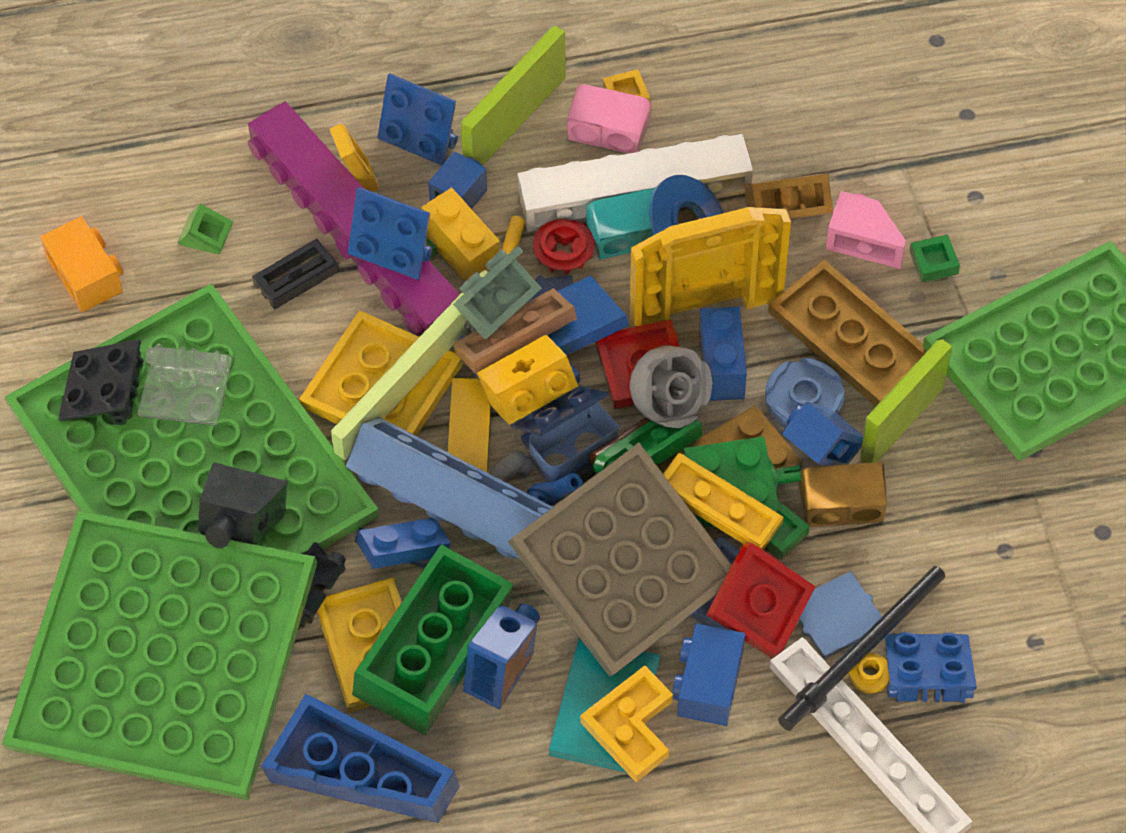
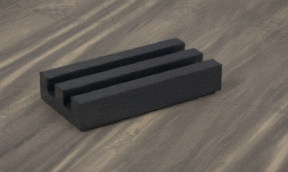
[252,238,339,310]

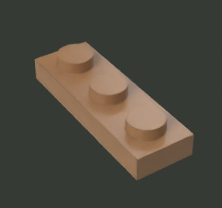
[453,288,577,374]

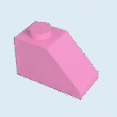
[826,191,906,269]

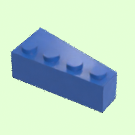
[261,694,460,823]

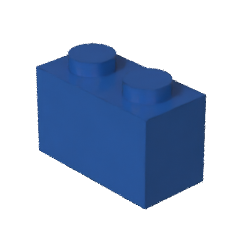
[699,306,747,401]
[782,401,863,466]
[672,623,745,726]

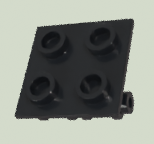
[58,339,144,425]

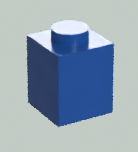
[428,151,487,209]

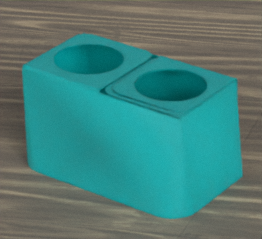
[586,187,656,260]

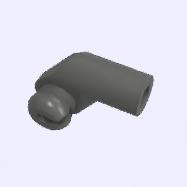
[489,451,534,483]

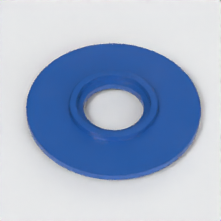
[649,175,724,235]

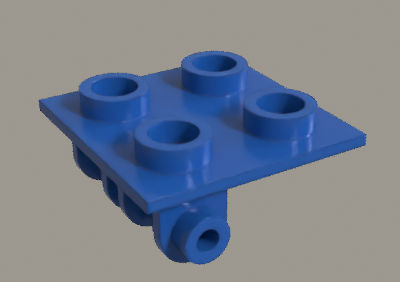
[377,73,458,166]
[348,187,432,280]
[885,632,977,703]

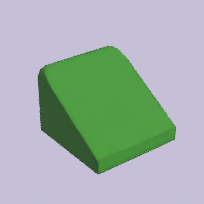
[178,203,233,254]

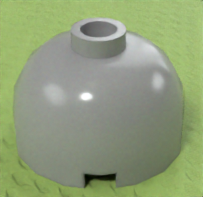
[629,346,713,428]

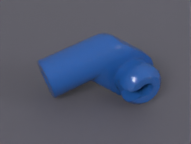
[526,473,583,506]

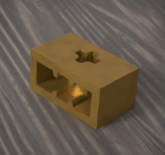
[744,174,833,218]

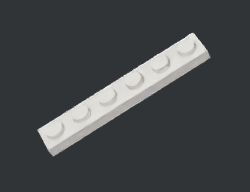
[770,637,972,833]

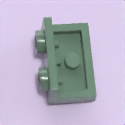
[453,246,542,340]

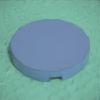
[765,358,845,428]

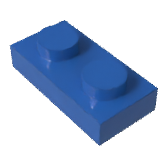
[357,518,451,569]

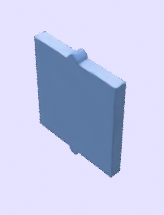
[798,571,882,660]

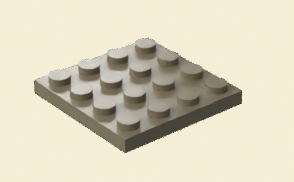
[508,443,732,677]

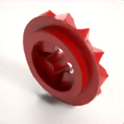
[533,219,594,275]

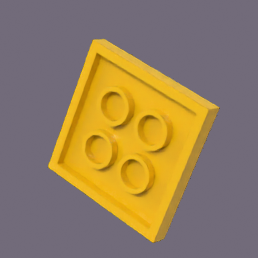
[299,310,463,436]

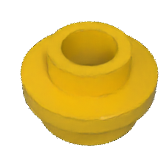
[849,653,890,694]

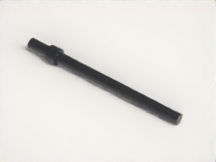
[778,566,945,731]

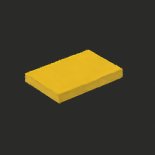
[317,577,402,713]

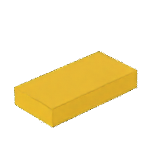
[330,123,379,192]

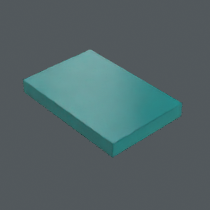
[549,638,661,773]

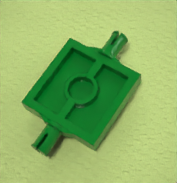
[683,436,801,528]

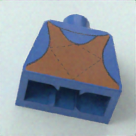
[463,604,540,710]

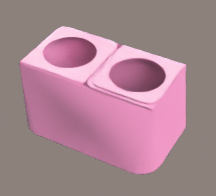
[567,84,651,154]

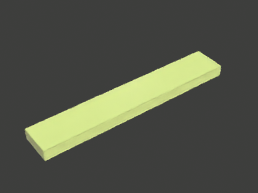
[331,270,488,460]

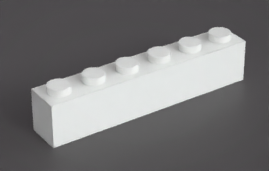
[518,134,753,232]

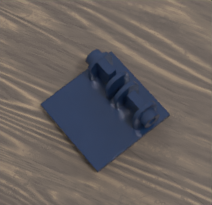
[510,385,608,450]

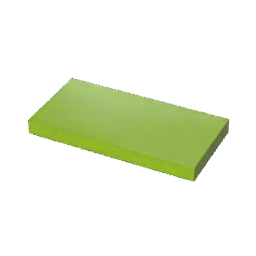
[461,25,566,166]

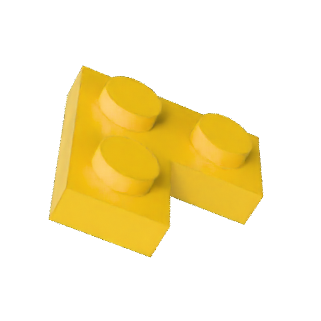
[580,666,673,783]

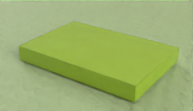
[860,339,952,463]

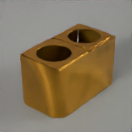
[798,462,887,528]

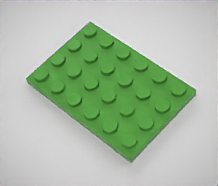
[922,241,1126,461]

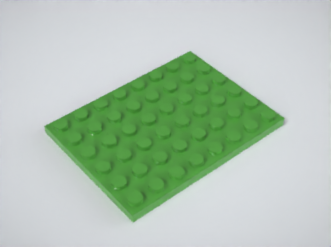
[5,283,379,555]

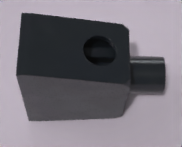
[198,462,288,548]

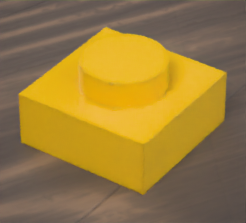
[603,69,650,102]

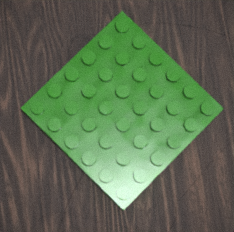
[2,510,318,800]

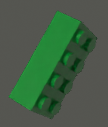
[352,545,514,736]

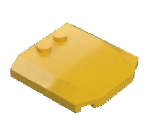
[630,207,791,327]

